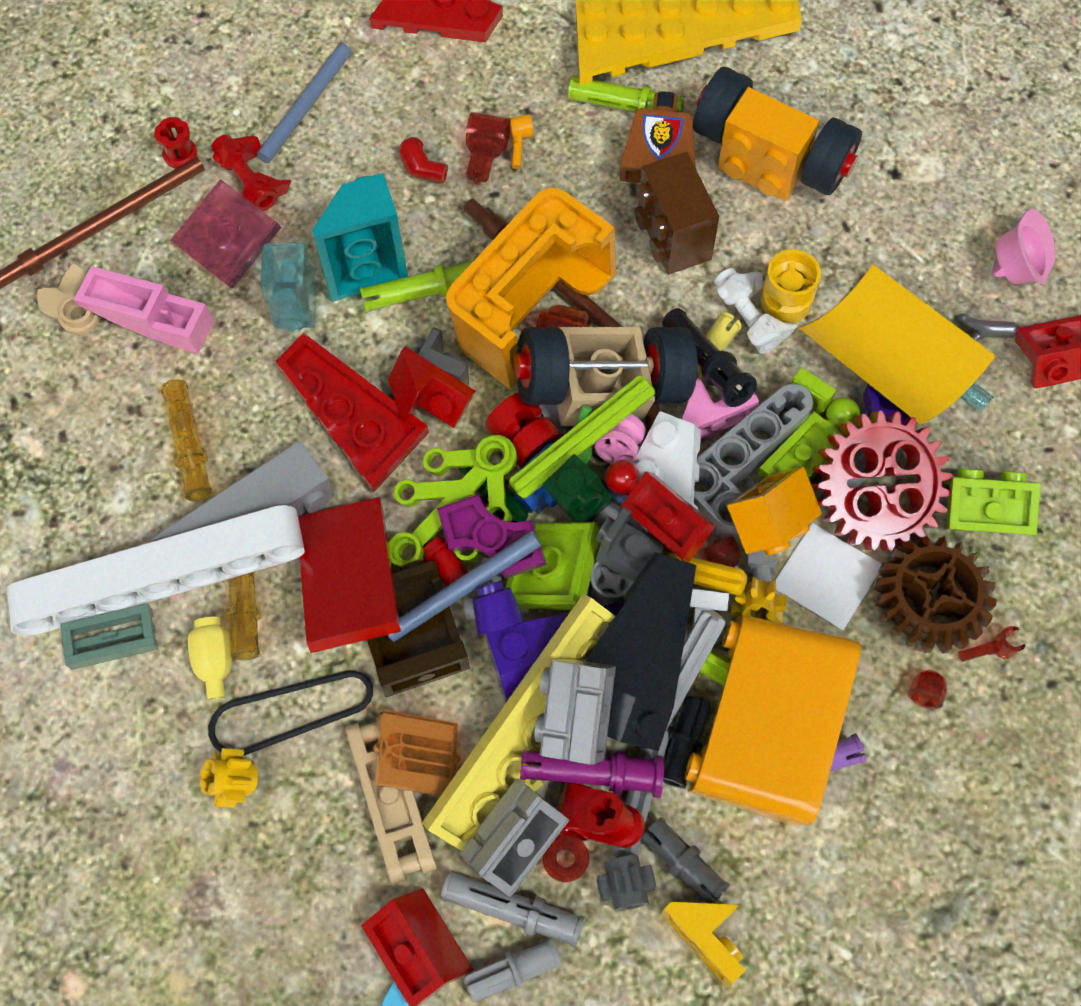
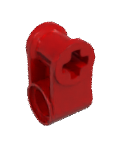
[556,782,645,848]

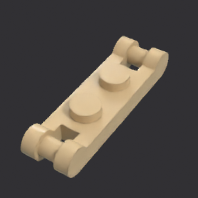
[345,712,437,885]

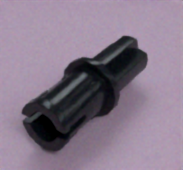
[663,696,711,789]

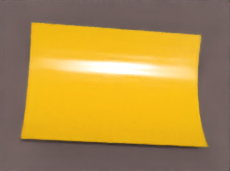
[798,264,996,424]

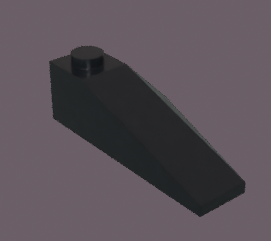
[580,552,696,751]

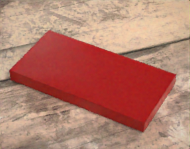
[298,497,401,653]

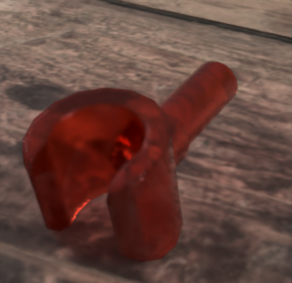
[958,626,1026,662]

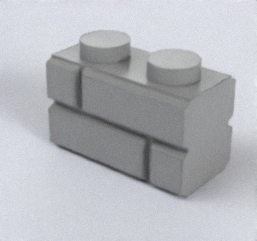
[534,658,616,765]
[459,778,569,897]

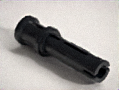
[662,308,757,407]

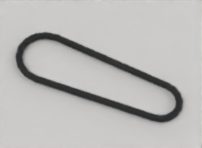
[208,671,373,756]

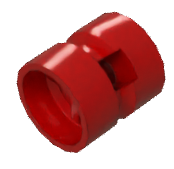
[485,392,564,469]

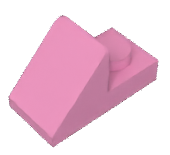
[682,377,759,442]

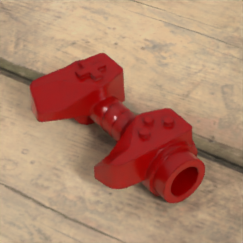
[211,134,291,212]

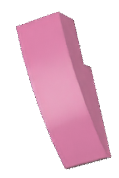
[73,266,214,354]

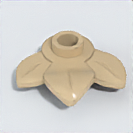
[37,264,100,335]

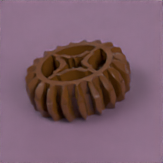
[874,535,997,654]

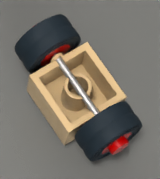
[514,327,698,426]

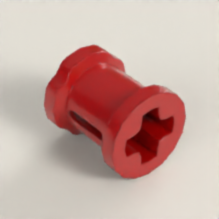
[154,117,198,169]

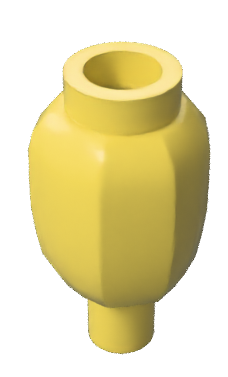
[187,617,232,700]

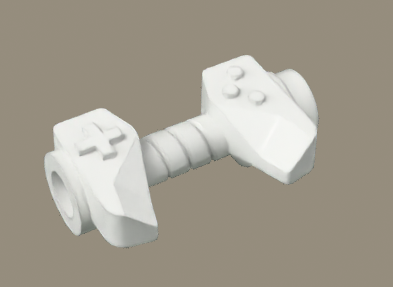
[714,268,797,354]

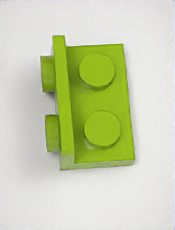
[944,468,1041,535]

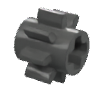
[596,855,657,912]

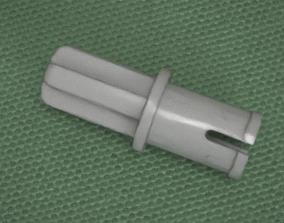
[465,938,562,1002]

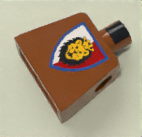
[620,91,696,183]

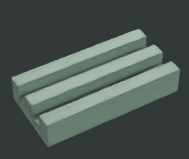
[60,603,158,670]

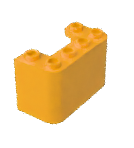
[446,188,616,390]

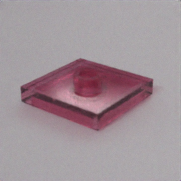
[170,179,282,289]

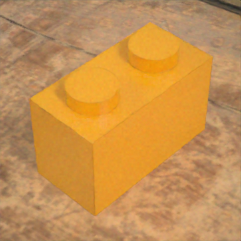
[727,466,822,555]

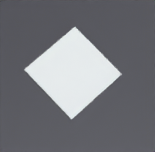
[775,523,881,630]

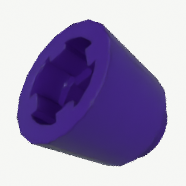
[472,581,526,635]

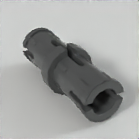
[641,817,730,904]

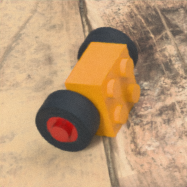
[693,66,862,201]

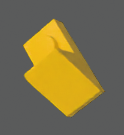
[661,902,746,988]

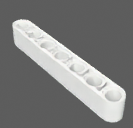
[6,505,305,636]

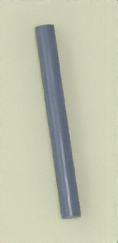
[257,43,352,163]
[388,531,542,642]

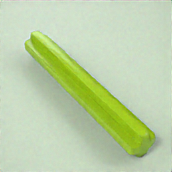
[509,375,655,499]

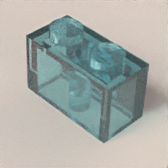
[260,243,317,332]

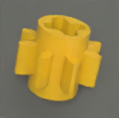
[731,577,787,624]
[200,748,258,807]

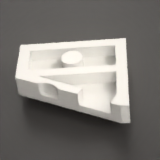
[633,411,701,510]

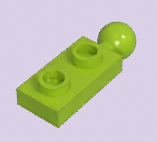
[758,397,860,481]

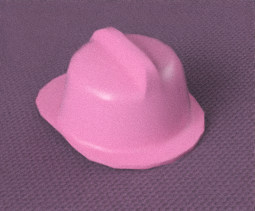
[992,209,1055,286]

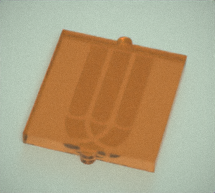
[373,710,461,796]

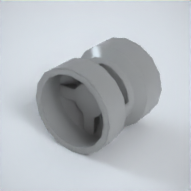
[589,561,633,606]

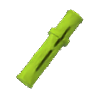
[568,75,685,113]
[360,259,475,313]

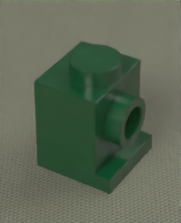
[542,454,614,522]

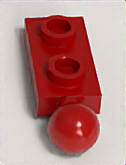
[605,460,716,562]

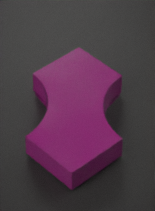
[437,494,547,579]

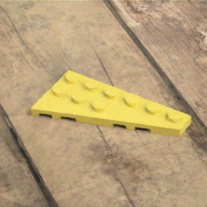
[422,594,616,850]

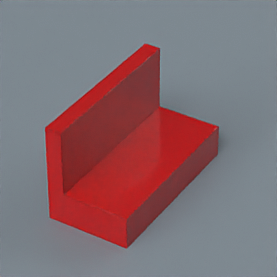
[361,888,474,1006]

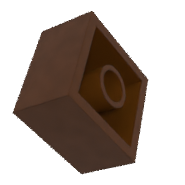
[634,151,720,275]

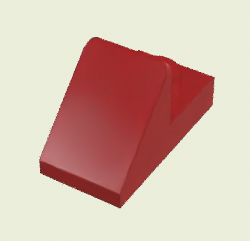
[388,346,476,428]

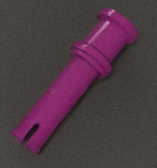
[520,749,664,798]

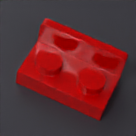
[1015,315,1081,389]

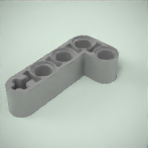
[694,384,813,542]

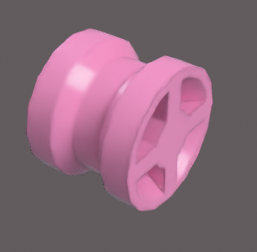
[595,414,646,464]

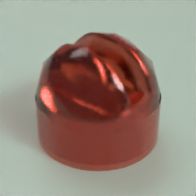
[702,536,741,568]
[908,670,947,709]

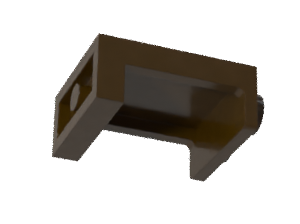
[367,560,470,698]

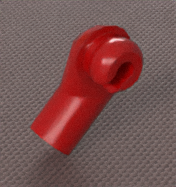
[399,137,448,183]

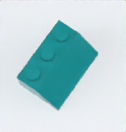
[312,173,408,302]

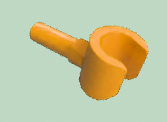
[511,114,534,169]

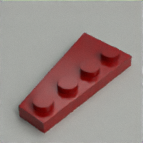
[276,333,429,493]

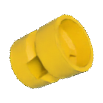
[760,249,822,323]

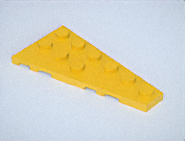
[576,0,802,85]

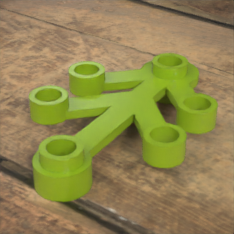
[388,435,517,568]

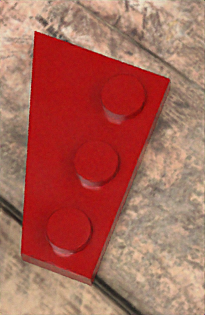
[369,0,503,43]

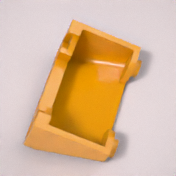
[684,615,861,826]

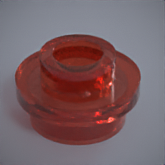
[542,834,589,883]

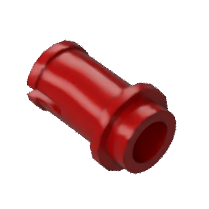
[423,537,468,586]

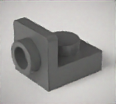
[414,327,469,386]
[595,507,665,582]

